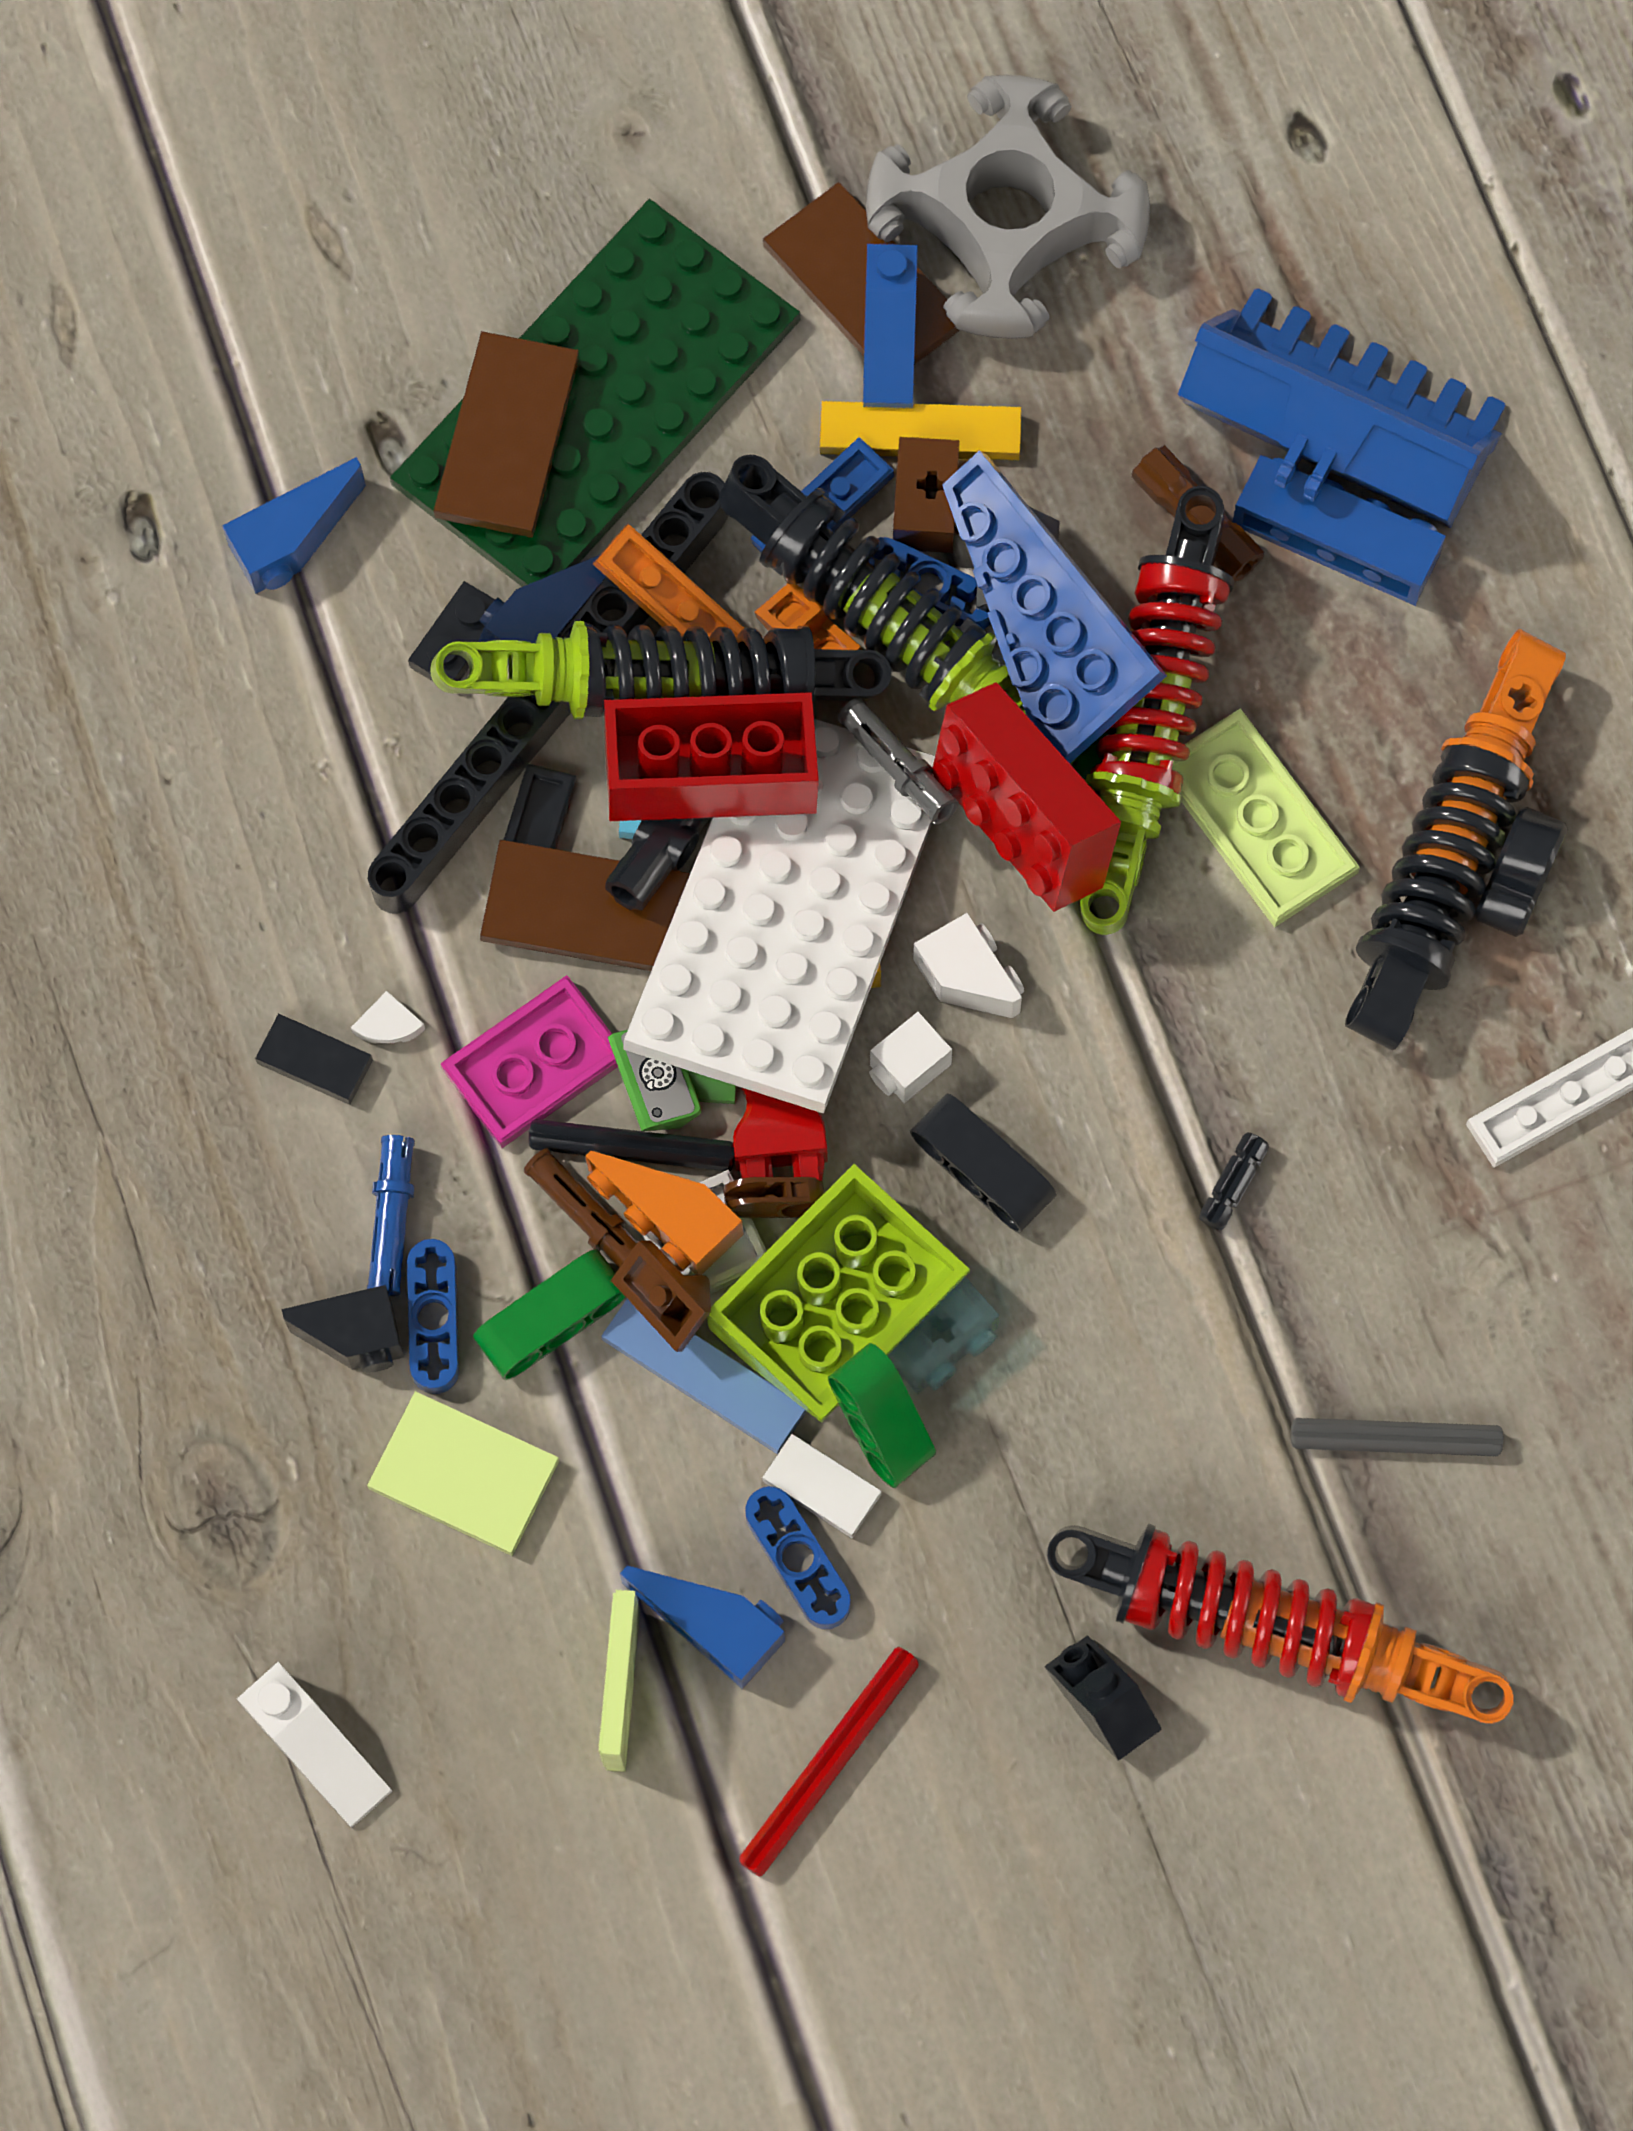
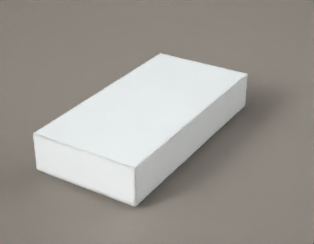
[762,1434,881,1538]

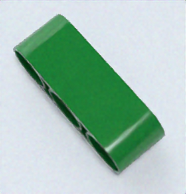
[473,1249,626,1380]
[828,1343,936,1488]

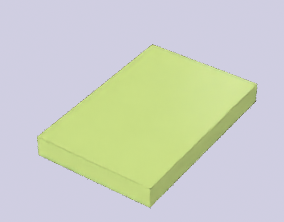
[367,1391,559,1556]
[598,1590,640,1772]

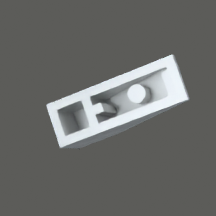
[237,1662,392,1828]

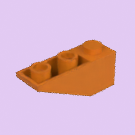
[585,1151,744,1275]

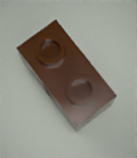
[893,437,969,553]

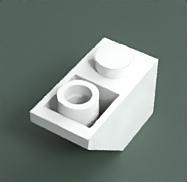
[913,913,1024,1018]

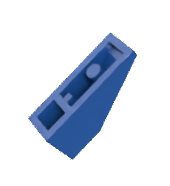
[863,244,917,408]
[222,457,366,594]
[620,1566,785,1689]

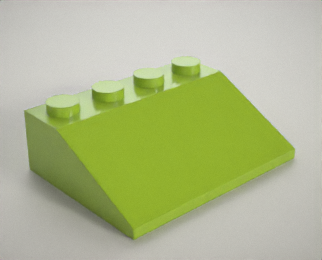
[707,1164,970,1423]

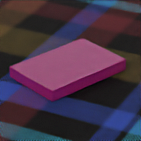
[440,975,618,1149]

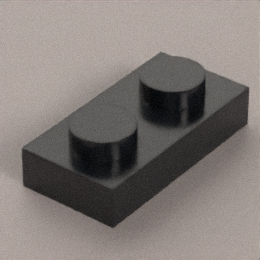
[408,581,496,681]

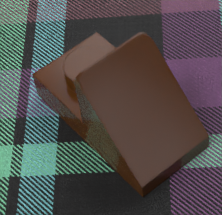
[611,1240,711,1352]

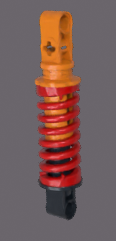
[1047,1523,1514,1723]

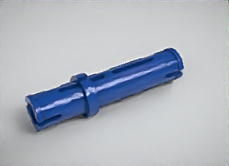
[367,1135,415,1296]

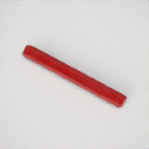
[739,1646,919,1877]

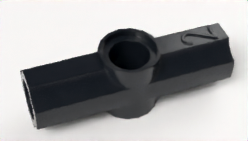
[605,818,710,911]

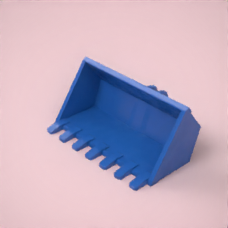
[1177,289,1505,528]

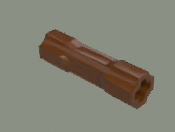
[1131,445,1264,581]

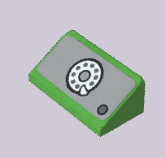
[608,1030,701,1131]

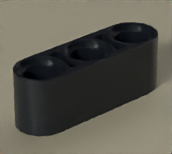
[910,1093,1057,1233]

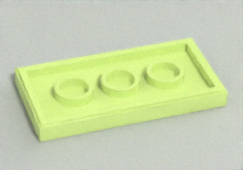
[1172,708,1360,928]

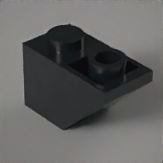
[1044,1635,1162,1761]

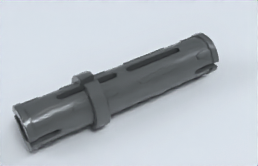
[838,698,959,825]

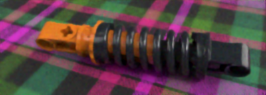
[1345,629,1566,1051]

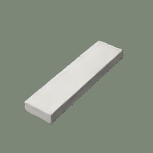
[1466,1028,1633,1168]

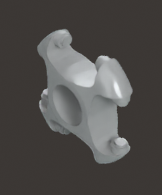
[866,75,1150,339]

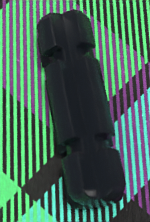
[1199,1132,1269,1231]

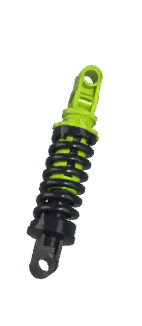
[719,455,1077,766]
[430,621,892,719]

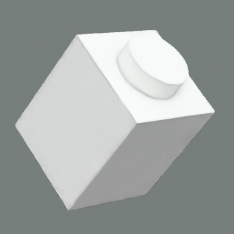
[869,1012,952,1103]

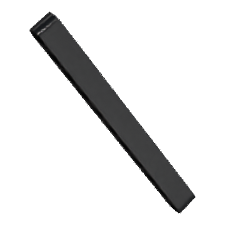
[367,472,728,914]

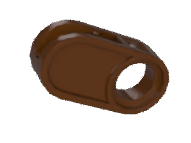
[723,1177,824,1218]

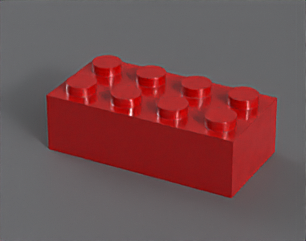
[932,682,1121,912]
[604,693,819,822]

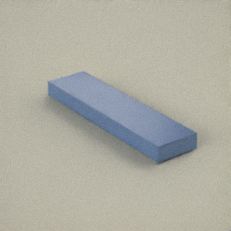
[601,1299,807,1455]

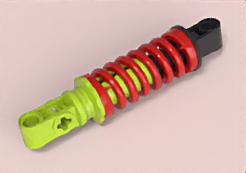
[1080,486,1235,935]

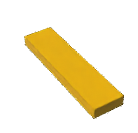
[820,401,1021,460]

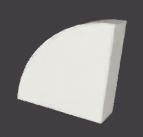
[351,991,425,1044]

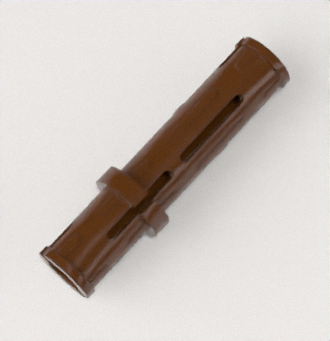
[524,1148,638,1268]

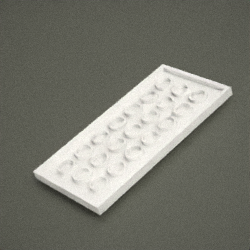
[623,719,935,1114]

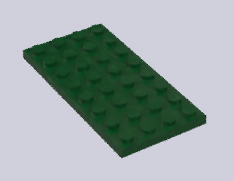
[390,198,801,587]

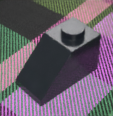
[282,1285,404,1373]

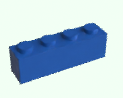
[1232,455,1446,606]

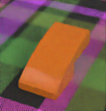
[755,583,862,667]

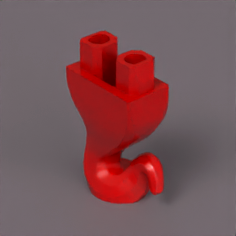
[733,1087,828,1182]

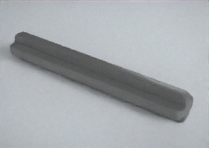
[1290,1418,1504,1456]

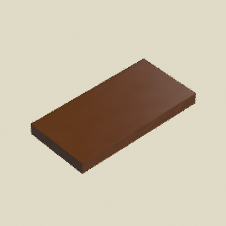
[763,182,960,365]
[434,331,579,538]
[480,840,691,971]

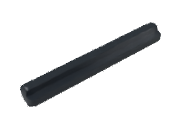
[528,1119,735,1171]

